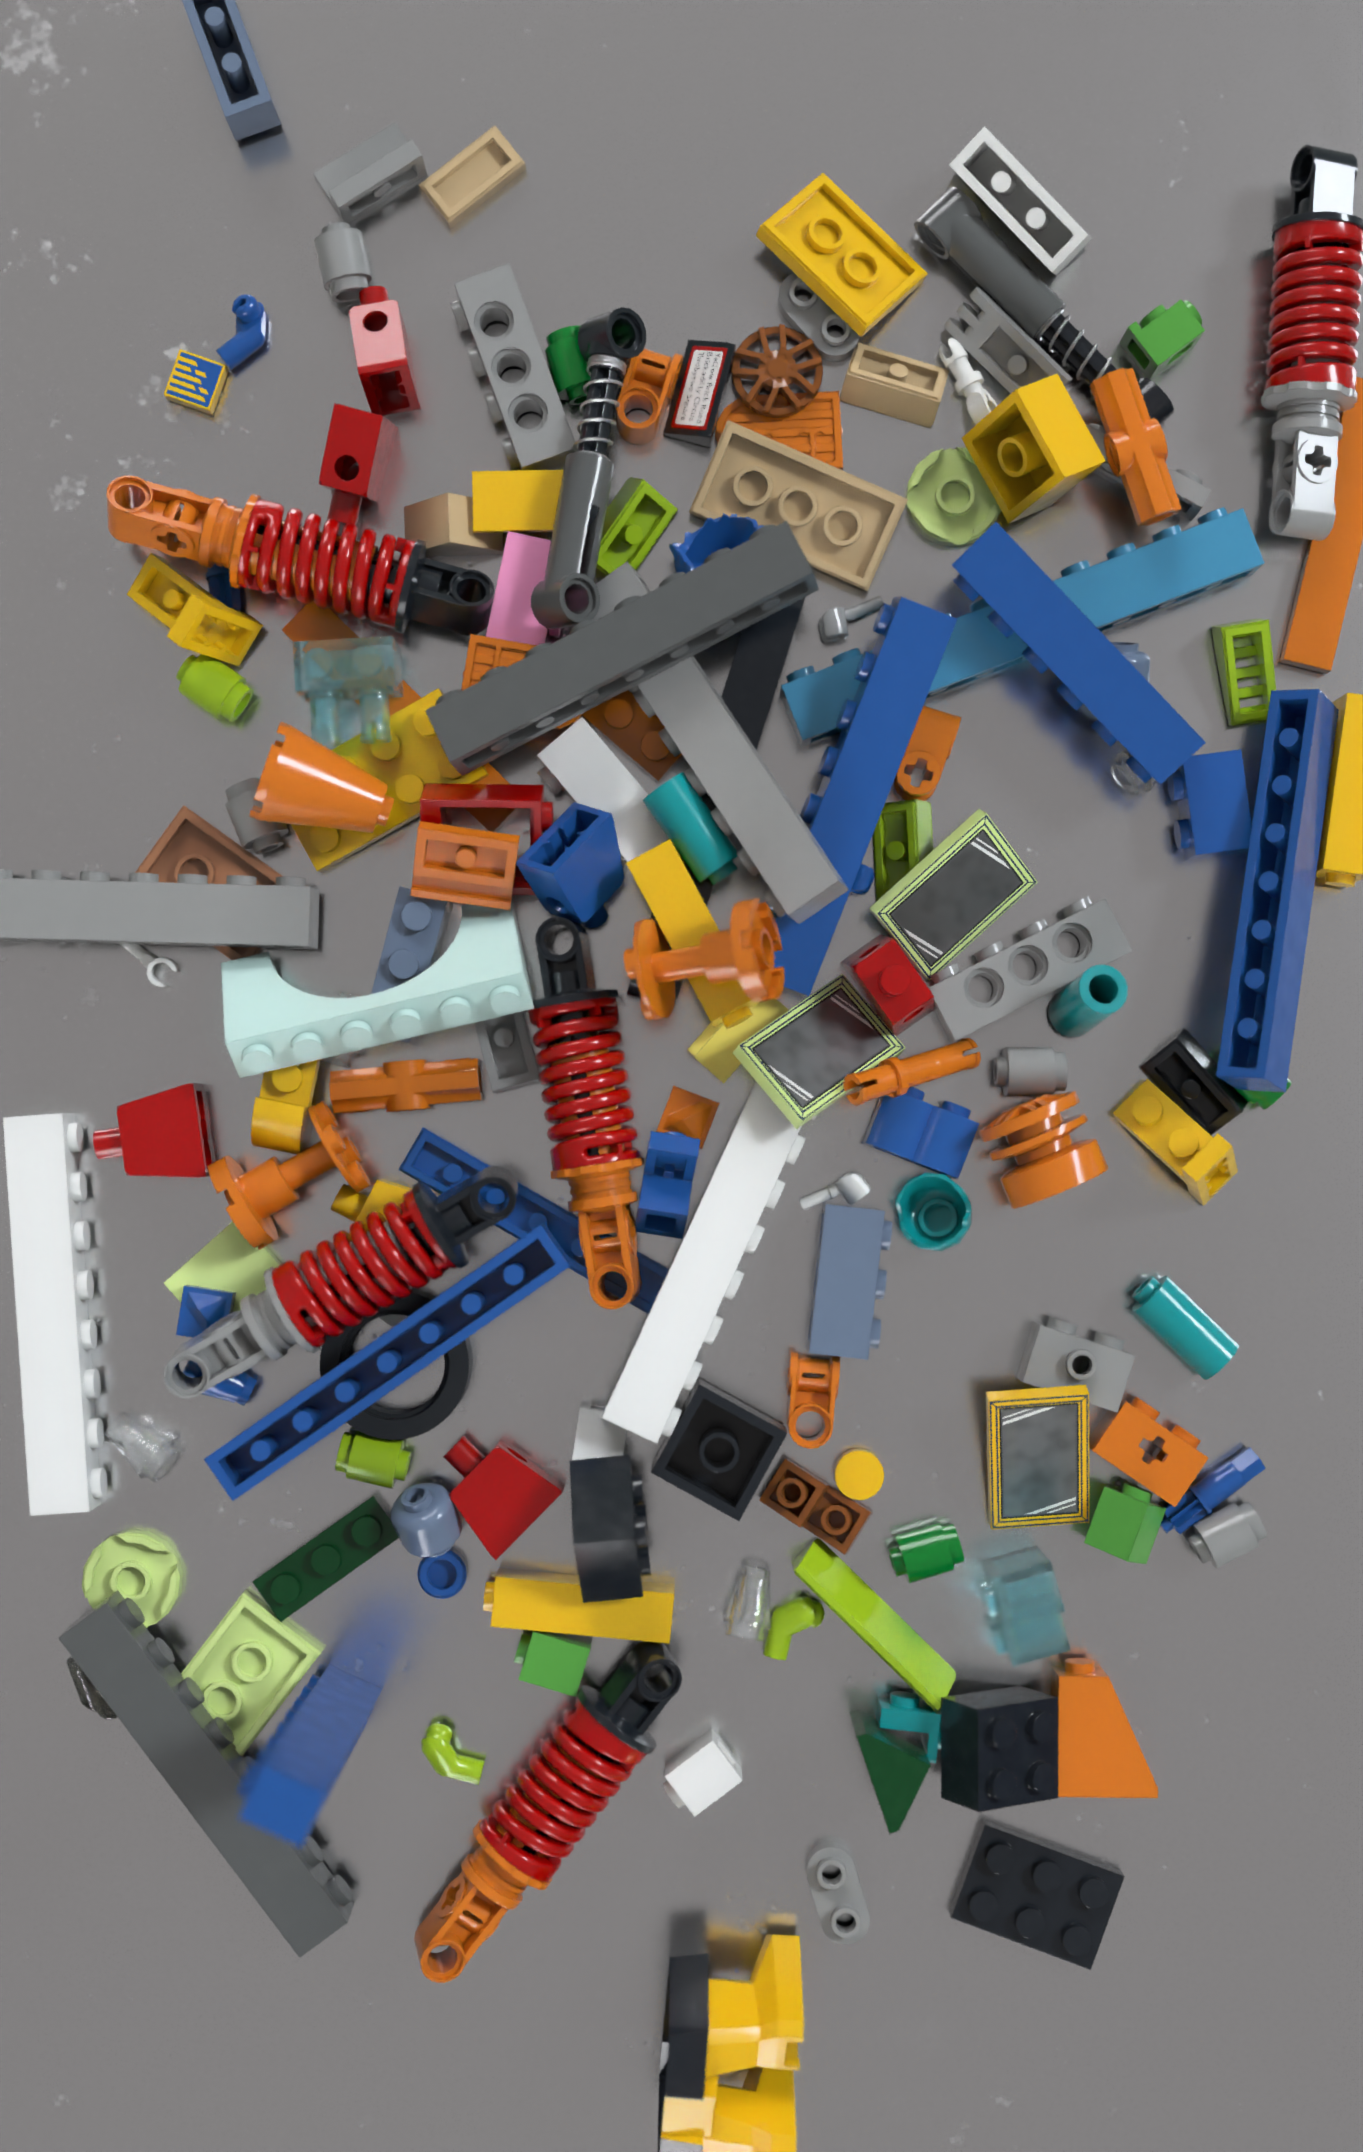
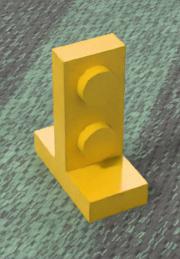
[127,553,263,667]
[1113,1078,1238,1206]

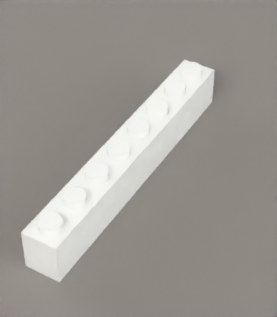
[601,1081,817,1443]
[3,1113,107,1516]

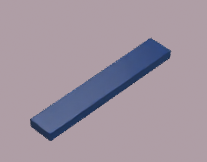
[398,1127,669,1314]

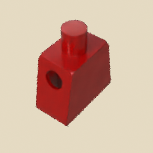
[349,286,421,416]
[319,403,398,525]
[840,934,934,1036]
[93,1083,214,1178]
[443,1436,565,1560]

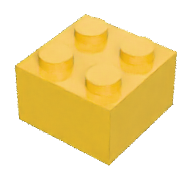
[961,373,1106,524]

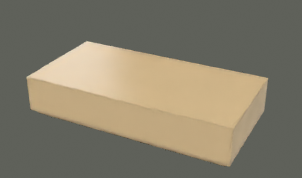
[419,125,526,229]

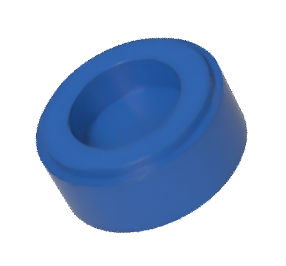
[417,1548,468,1599]

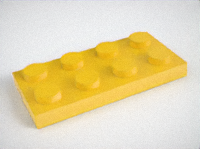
[291,688,489,872]

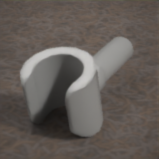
[819,596,883,641]

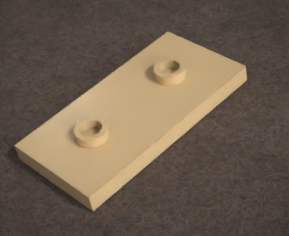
[689,420,908,592]

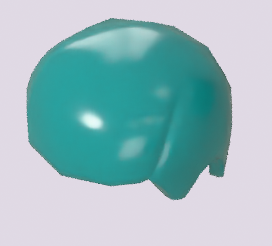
[895,1173,972,1251]

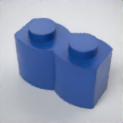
[862,1087,979,1179]

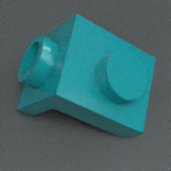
[876,1691,941,1763]

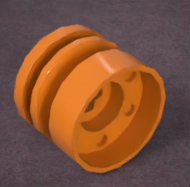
[978,1090,1109,1209]

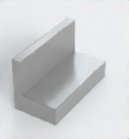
[313,122,427,224]

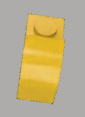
[251,1059,321,1155]

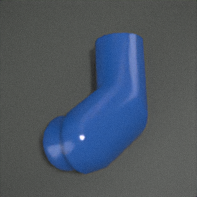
[216,294,267,370]

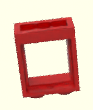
[420,783,554,895]

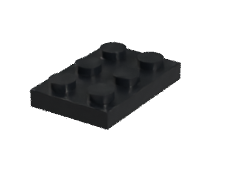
[949,1819,1125,1970]

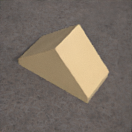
[404,493,504,557]

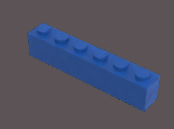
[952,522,1206,785]

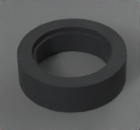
[320,1289,473,1440]

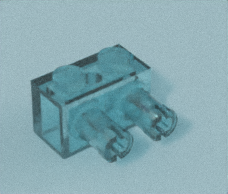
[293,636,404,747]

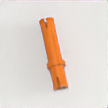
[844,1038,981,1105]

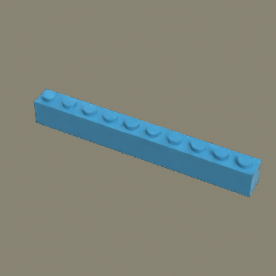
[779,507,1265,748]

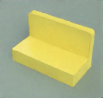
[687,999,789,1084]

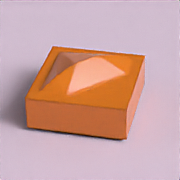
[656,1086,719,1149]

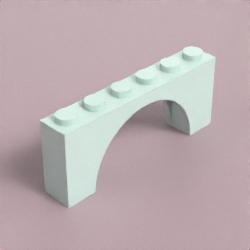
[221,901,534,1078]

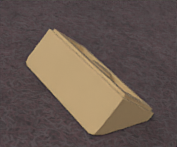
[840,343,949,427]

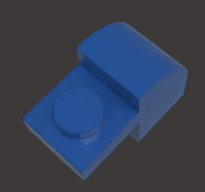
[635,1131,700,1239]

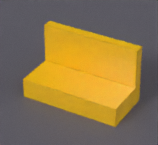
[472,470,563,533]

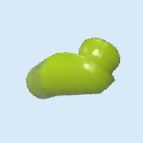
[763,1597,825,1660]
[421,1723,485,1785]

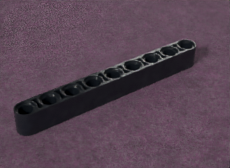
[626,597,805,1010]

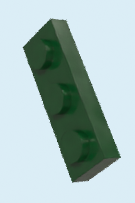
[252,1493,399,1622]

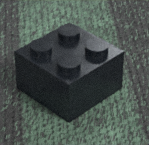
[651,1379,788,1521]
[570,1455,651,1603]
[941,1686,1058,1812]

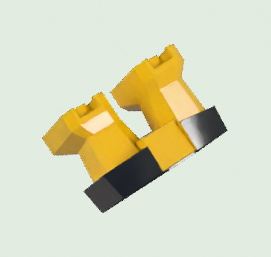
[658,1934,804,2152]

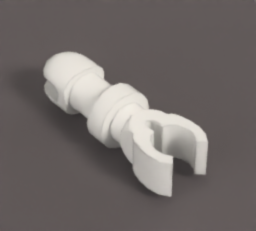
[939,338,998,425]

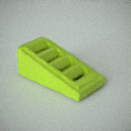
[1212,618,1276,726]

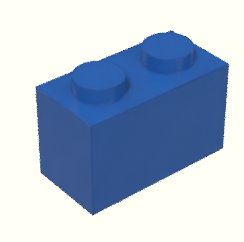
[1167,749,1252,860]

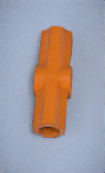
[1090,367,1182,527]
[329,1058,483,1114]

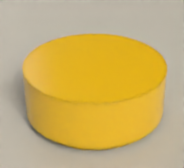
[834,1448,884,1500]

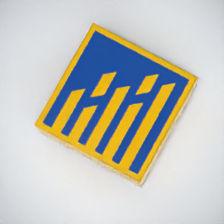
[163,349,229,416]

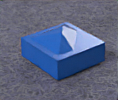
[176,1285,236,1338]

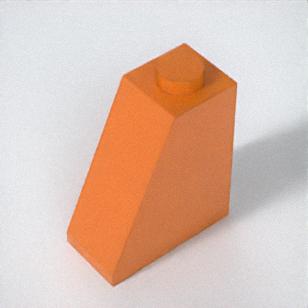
[1051,1658,1158,1798]

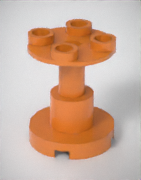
[624,898,785,1020]
[208,1100,371,1250]

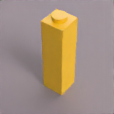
[1316,692,1363,887]
[626,839,758,1029]
[483,1568,675,1644]

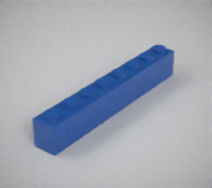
[766,596,957,996]
[1216,689,1339,1093]
[204,1223,573,1501]
[237,1664,382,1847]

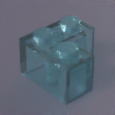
[976,1545,1071,1666]

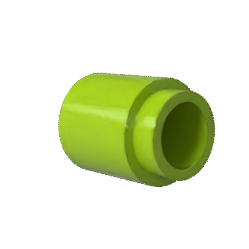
[176,654,254,722]
[335,1430,411,1489]

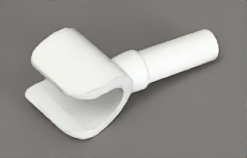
[120,944,178,987]
[799,1171,871,1210]

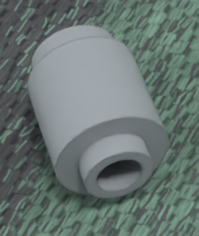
[314,222,372,302]
[225,777,289,854]
[993,1047,1068,1097]
[1188,1501,1267,1569]

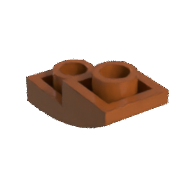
[759,1458,873,1555]

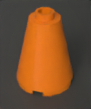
[249,722,395,833]

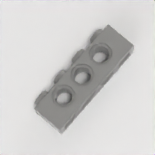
[450,263,578,470]
[929,896,1132,1043]

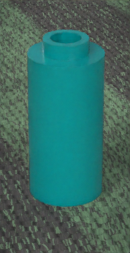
[643,772,738,886]
[1049,964,1128,1037]
[1132,1275,1239,1380]

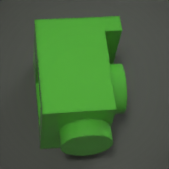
[1119,300,1205,380]

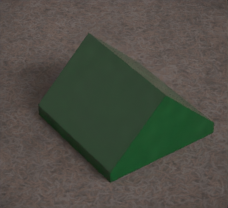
[850,1709,931,1834]

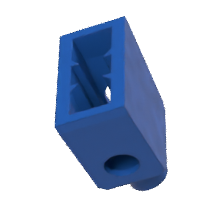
[516,802,625,928]

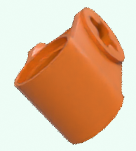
[616,348,683,445]
[893,706,962,801]
[786,1351,840,1449]

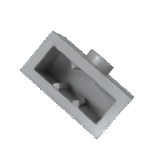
[1016,1317,1135,1413]

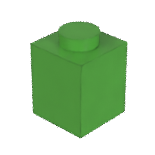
[1084,1482,1166,1564]
[514,1631,592,1697]

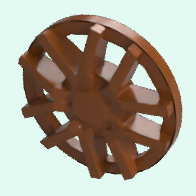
[731,324,823,418]

